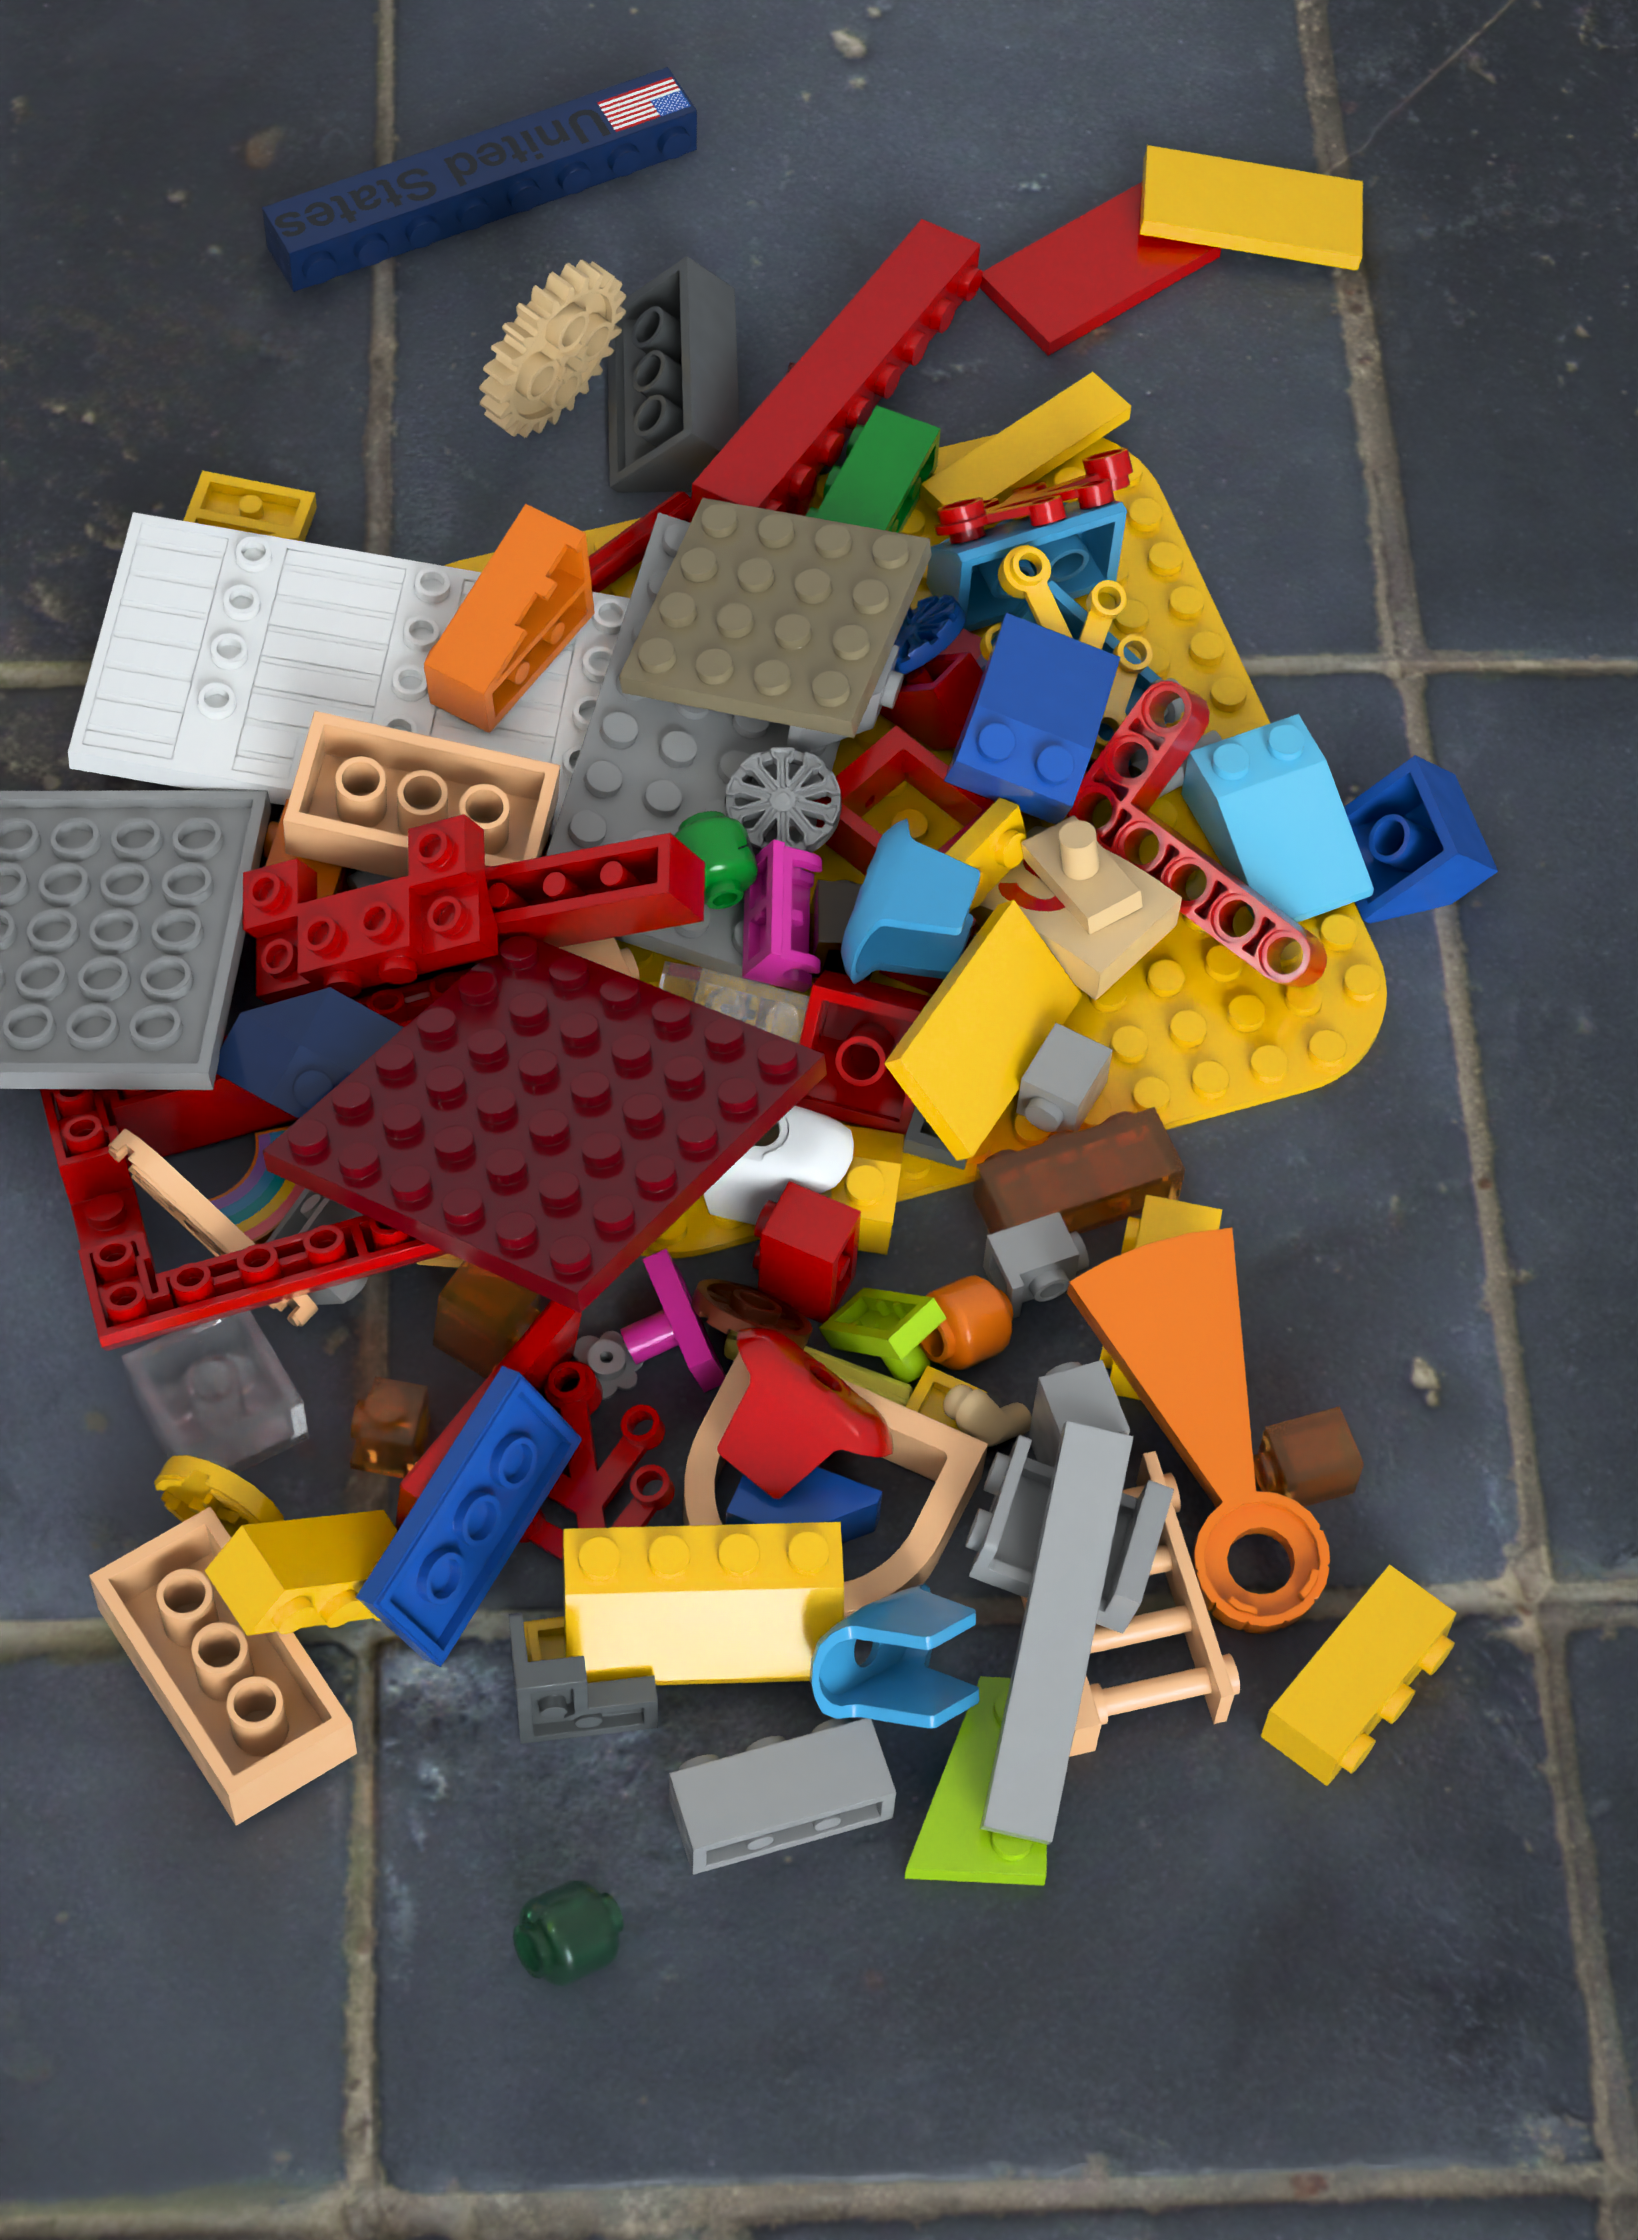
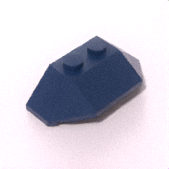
[216,987,404,1119]

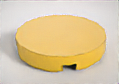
[154,1455,284,1537]

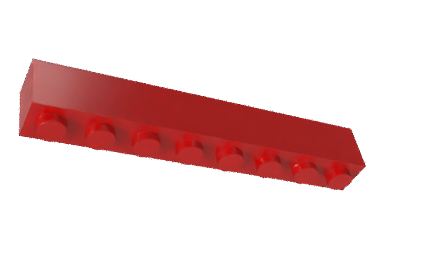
[690,219,983,523]

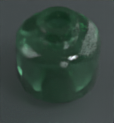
[513,1880,624,1986]

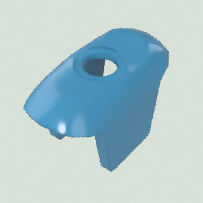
[841,818,980,984]
[810,1583,980,1728]

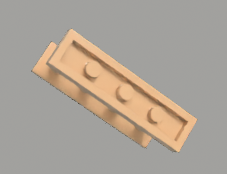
[1021,1451,1240,1757]

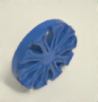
[894,594,966,674]

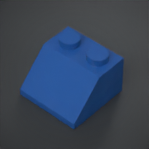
[1344,755,1498,923]

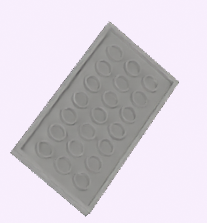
[546,512,841,988]

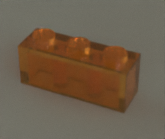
[973,1107,1185,1234]

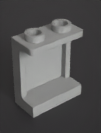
[965,1435,1174,1634]

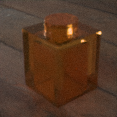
[1253,1406,1364,1507]

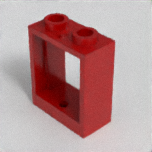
[813,725,995,876]

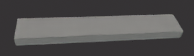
[980,1420,1134,1845]

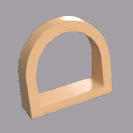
[683,1352,988,1619]

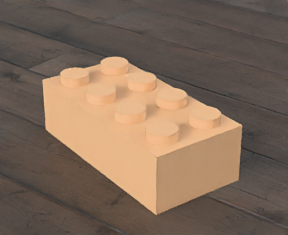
[283,711,560,878]
[89,1507,357,1826]

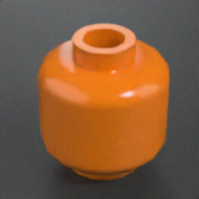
[919,1275,1013,1371]

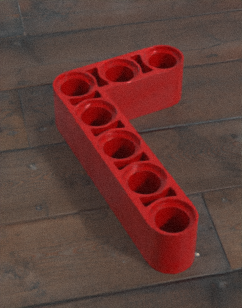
[1067,681,1327,988]

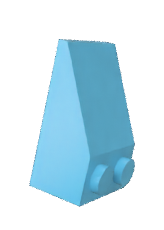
[1181,714,1374,923]

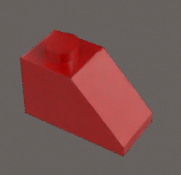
[879,652,983,750]

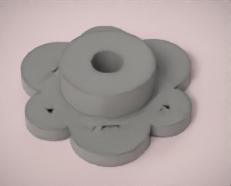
[573,1331,644,1400]

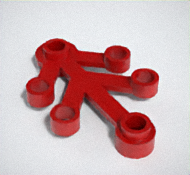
[934,448,1133,544]
[519,1361,675,1562]

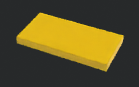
[1140,145,1363,270]
[884,900,1083,1161]

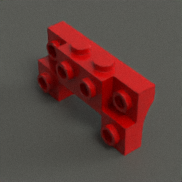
[243,814,498,1005]

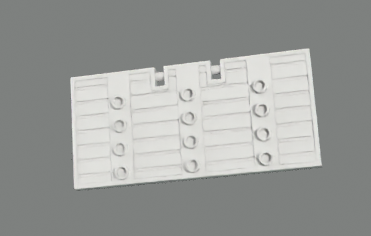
[68,512,630,851]

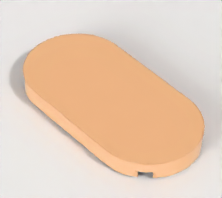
[108,1129,318,1327]

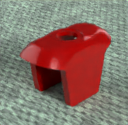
[717,1327,894,1499]

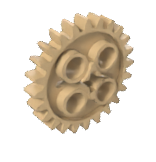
[479,260,626,438]

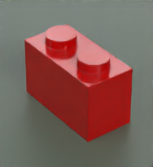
[752,1181,861,1324]

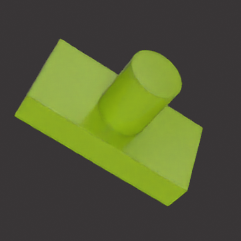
[819,1287,946,1383]

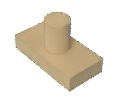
[1021,815,1143,935]

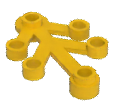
[980,545,1153,762]

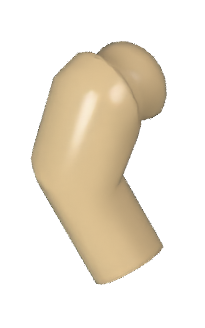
[943,1384,1032,1447]

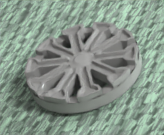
[725,747,842,854]

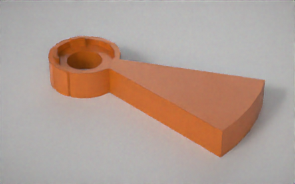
[1067,1227,1330,1634]

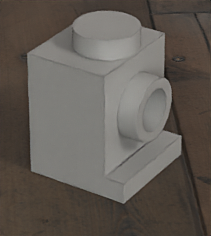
[983,1211,1089,1318]

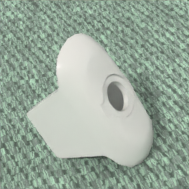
[703,1106,854,1225]

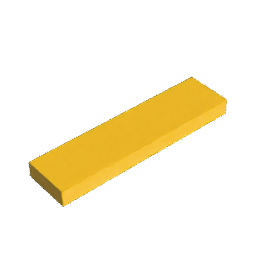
[920,372,1132,513]

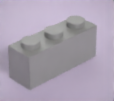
[669,1718,896,1875]

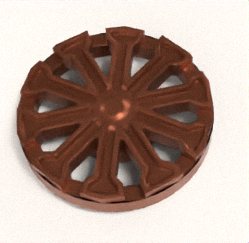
[691,1279,813,1350]

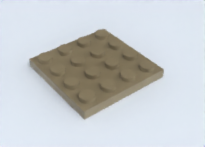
[619,498,932,738]

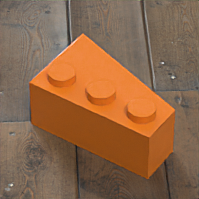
[424,503,595,733]

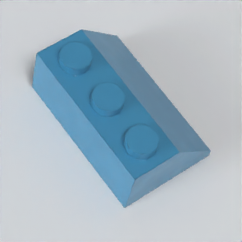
[926,500,1127,632]

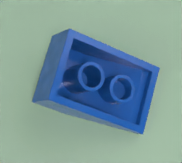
[944,612,1120,825]

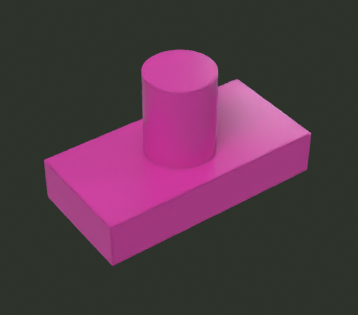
[620,1248,726,1393]

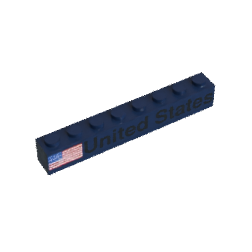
[262,67,697,292]

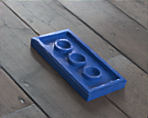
[356,1366,582,1667]

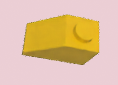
[830,1125,905,1255]

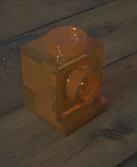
[350,1376,431,1479]

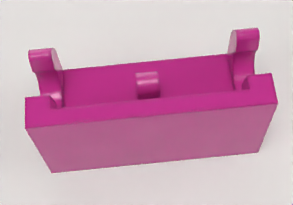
[742,839,822,993]

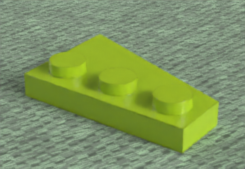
[904,1676,1047,1886]

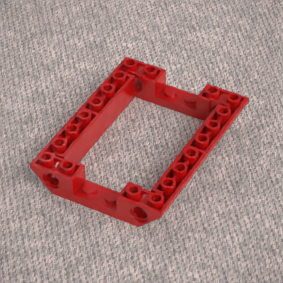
[40,968,472,1351]

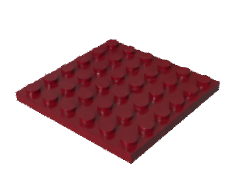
[262,936,827,1313]

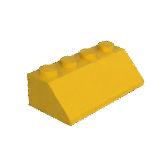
[562,1522,844,1685]

